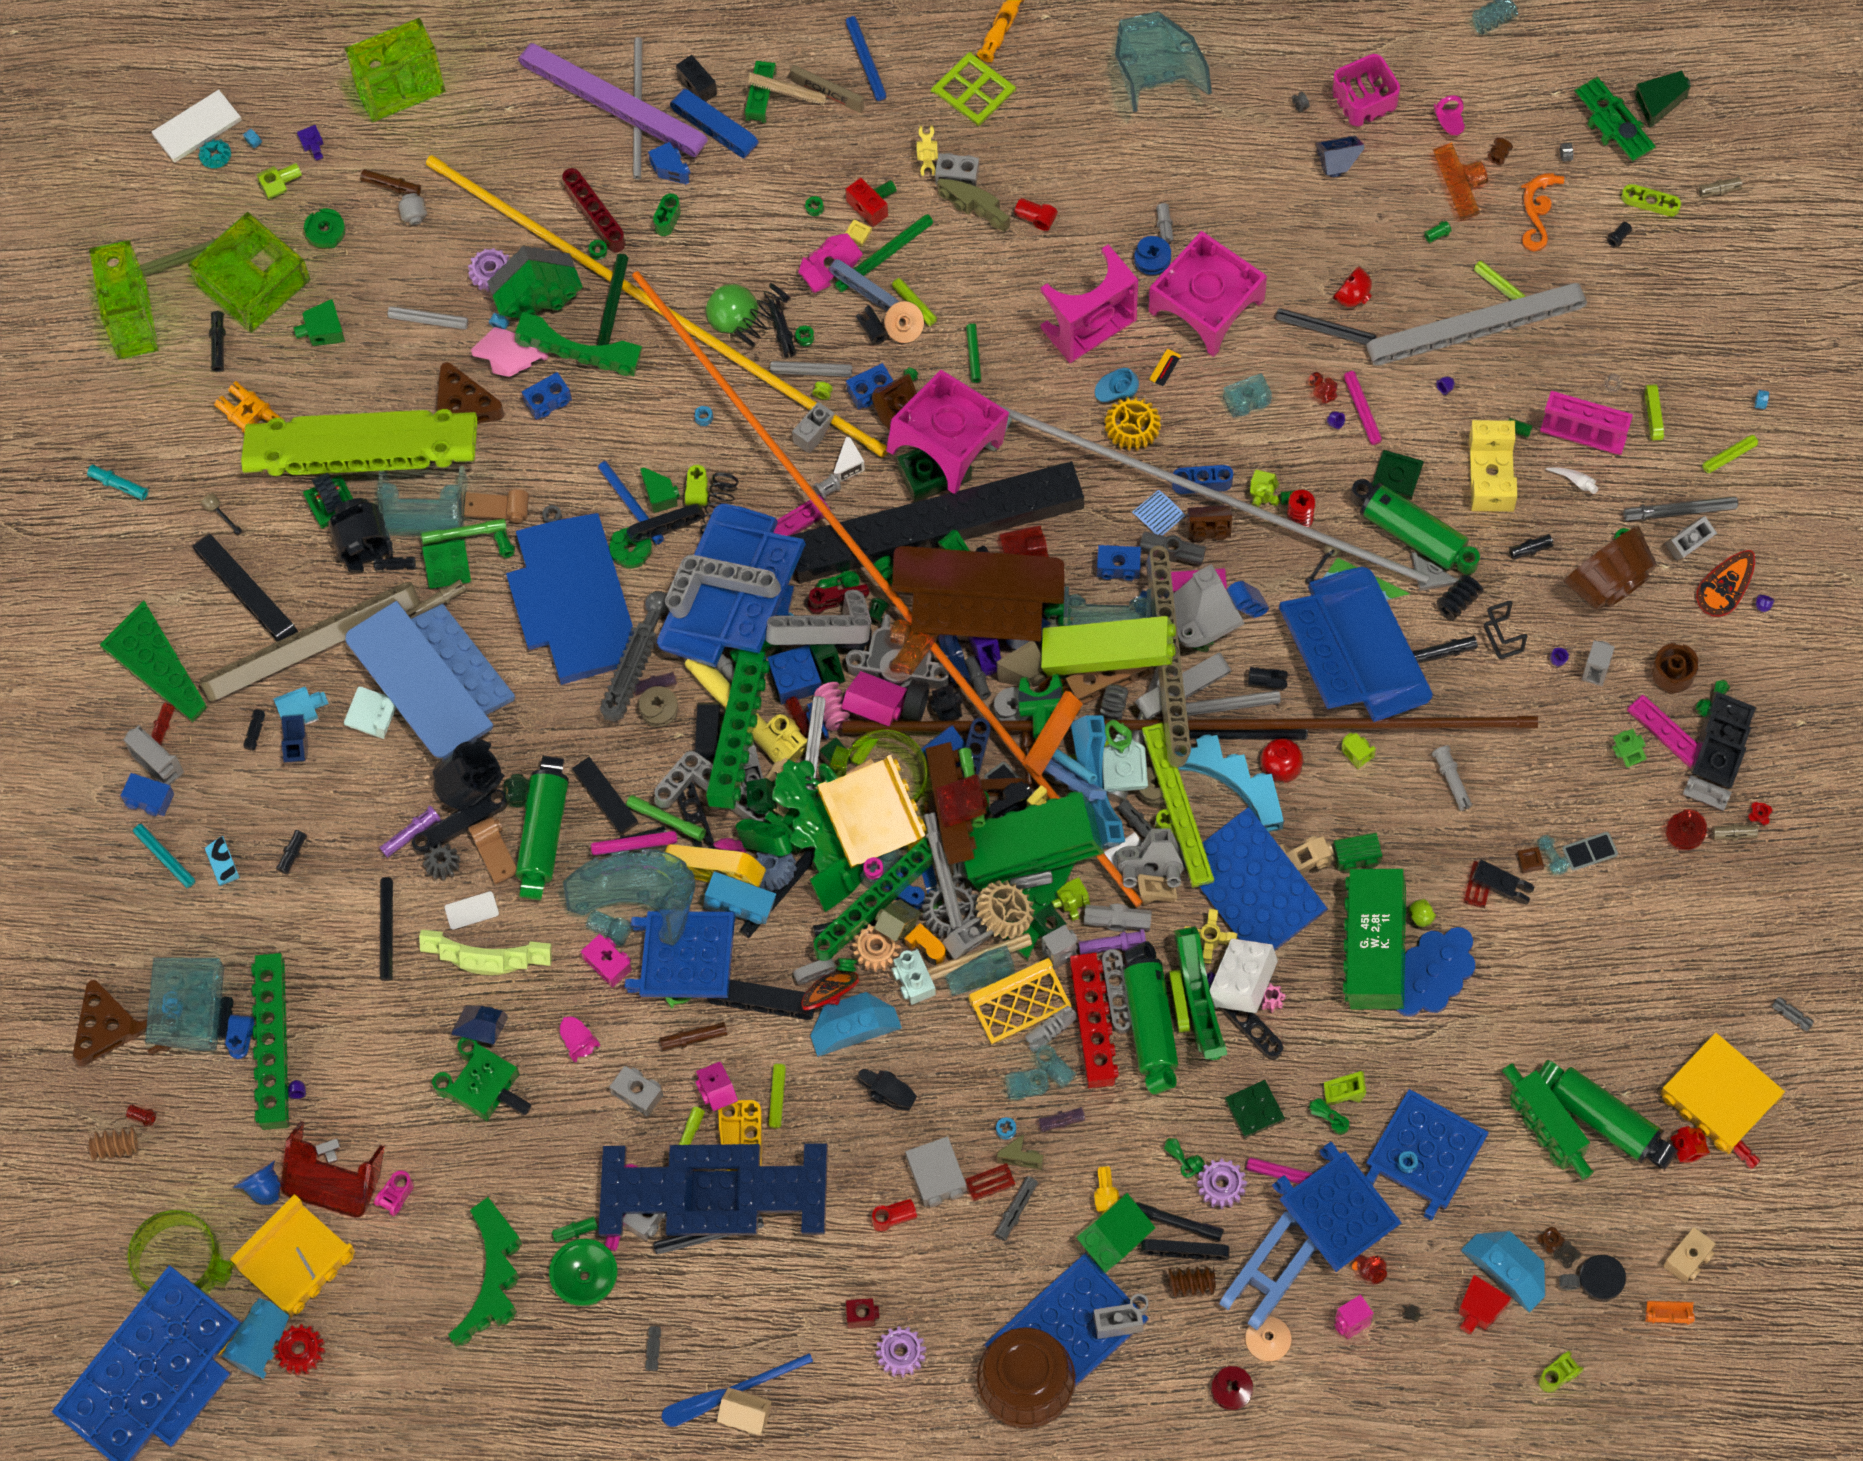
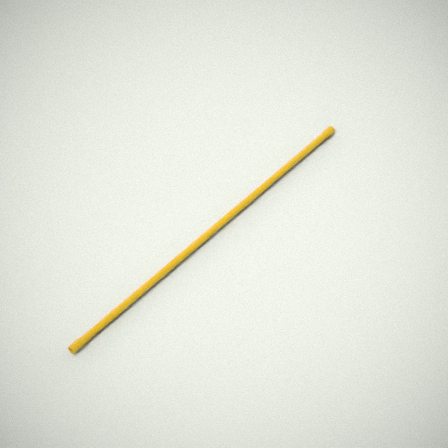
[426,155,888,458]

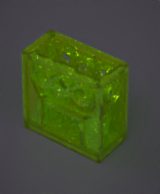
[344,17,446,123]
[188,212,311,333]
[89,240,159,360]

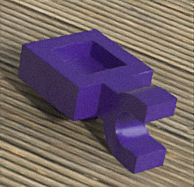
[297,125,324,161]

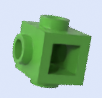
[1612,728,1647,768]

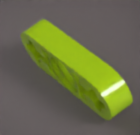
[1622,184,1681,217]
[1645,384,1664,441]
[1169,970,1190,1033]

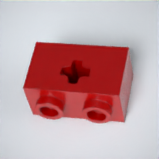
[845,177,888,227]

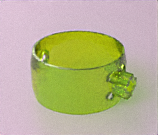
[829,729,929,804]
[128,1210,233,1295]

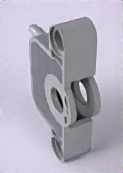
[846,614,950,689]

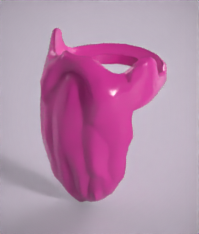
[1434,95,1465,136]
[713,838,747,853]
[560,1016,600,1063]

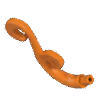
[1521,173,1564,252]

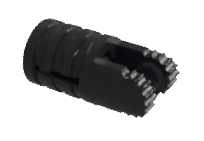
[856,305,889,345]
[1248,666,1288,689]

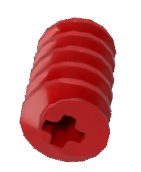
[1287,489,1315,528]

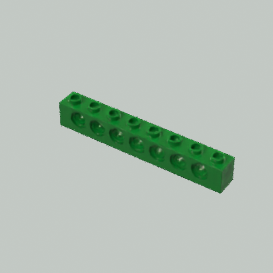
[706,650,770,809]
[251,953,289,1130]

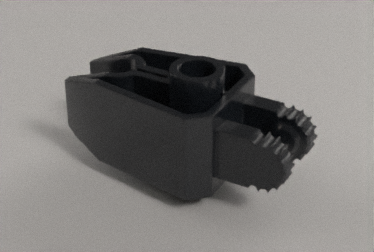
[856,1068,917,1111]

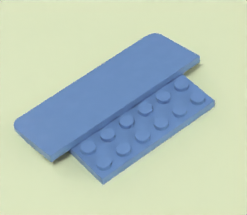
[345,601,515,758]

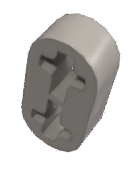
[793,958,836,985]

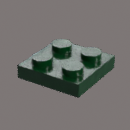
[1225,1080,1285,1139]

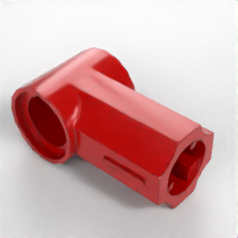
[1014,198,1058,231]
[871,1198,917,1232]

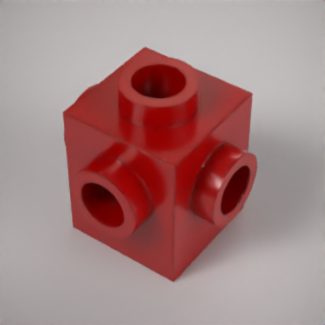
[1670,1126,1710,1163]

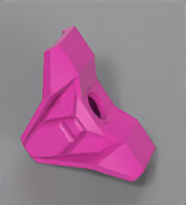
[798,233,863,293]

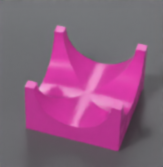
[1149,231,1267,357]
[1040,244,1138,363]
[886,370,1009,494]

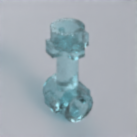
[1538,834,1571,875]

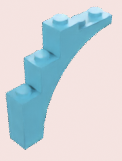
[1175,735,1284,832]

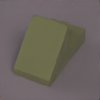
[997,1135,1043,1170]

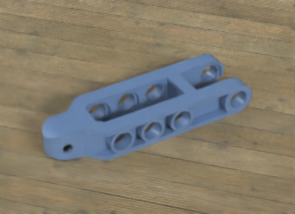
[1219,1211,1317,1330]

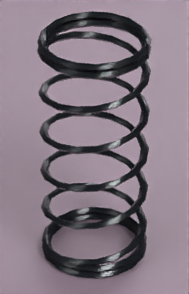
[733,283,791,347]
[700,472,739,535]

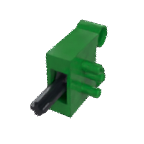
[432,1037,532,1121]

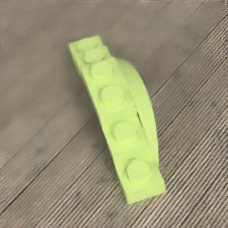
[419,930,552,975]

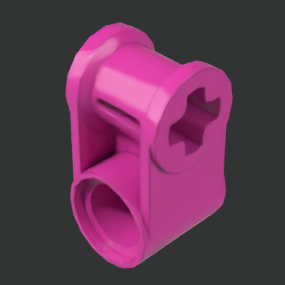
[374,1170,414,1216]

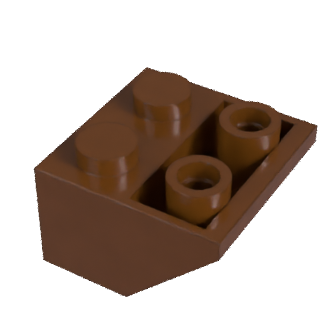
[1187,505,1232,541]

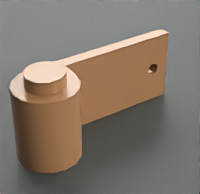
[464,489,529,523]
[468,817,516,884]

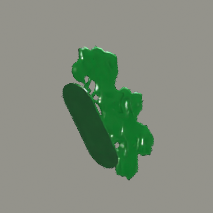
[772,759,846,872]

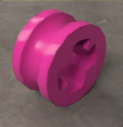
[864,857,883,880]

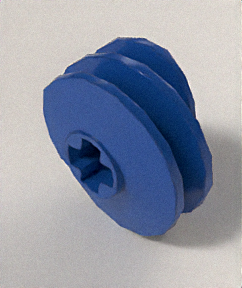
[1134,236,1171,275]

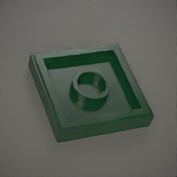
[1372,449,1424,500]

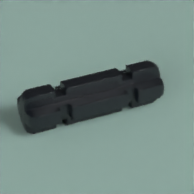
[374,556,416,570]
[243,709,265,751]
[217,996,234,1040]

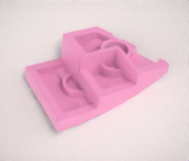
[471,327,548,377]

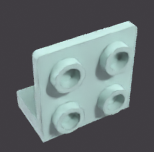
[344,686,396,739]

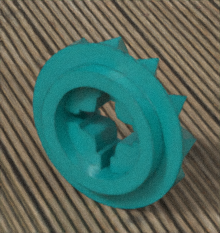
[198,139,231,168]

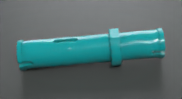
[87,464,149,501]

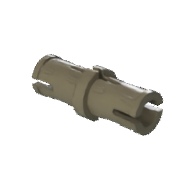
[1699,177,1742,198]
[1711,823,1758,841]

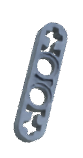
[829,259,899,312]

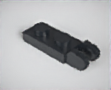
[1471,859,1535,904]

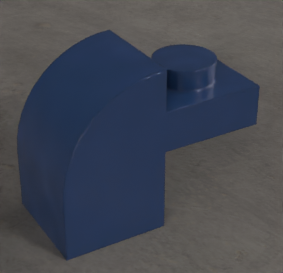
[281,714,308,762]

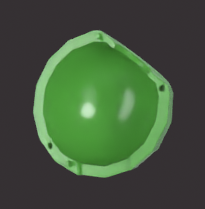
[706,284,759,333]

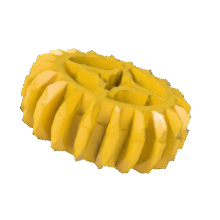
[1104,396,1161,451]

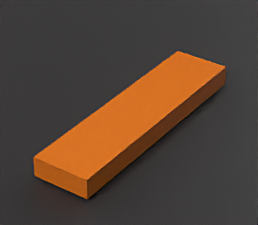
[1023,691,1083,776]

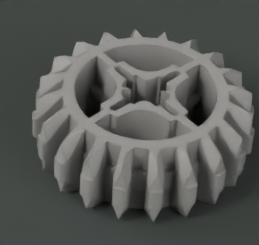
[922,881,979,938]

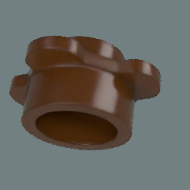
[1538,1227,1565,1254]

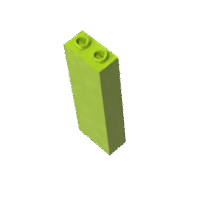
[1041,616,1176,676]

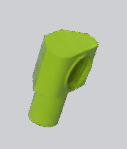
[256,163,302,200]

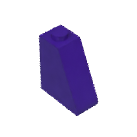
[967,636,1001,676]

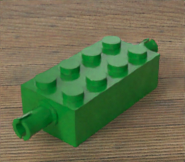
[1502,1063,1594,1180]

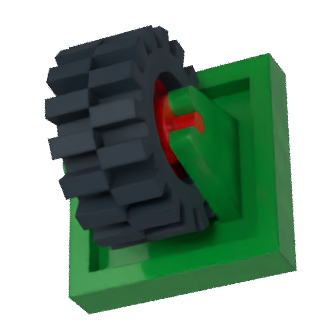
[303,473,353,529]

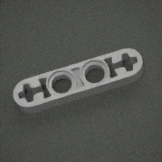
[1102,949,1132,1034]

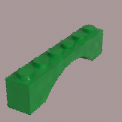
[515,312,642,377]

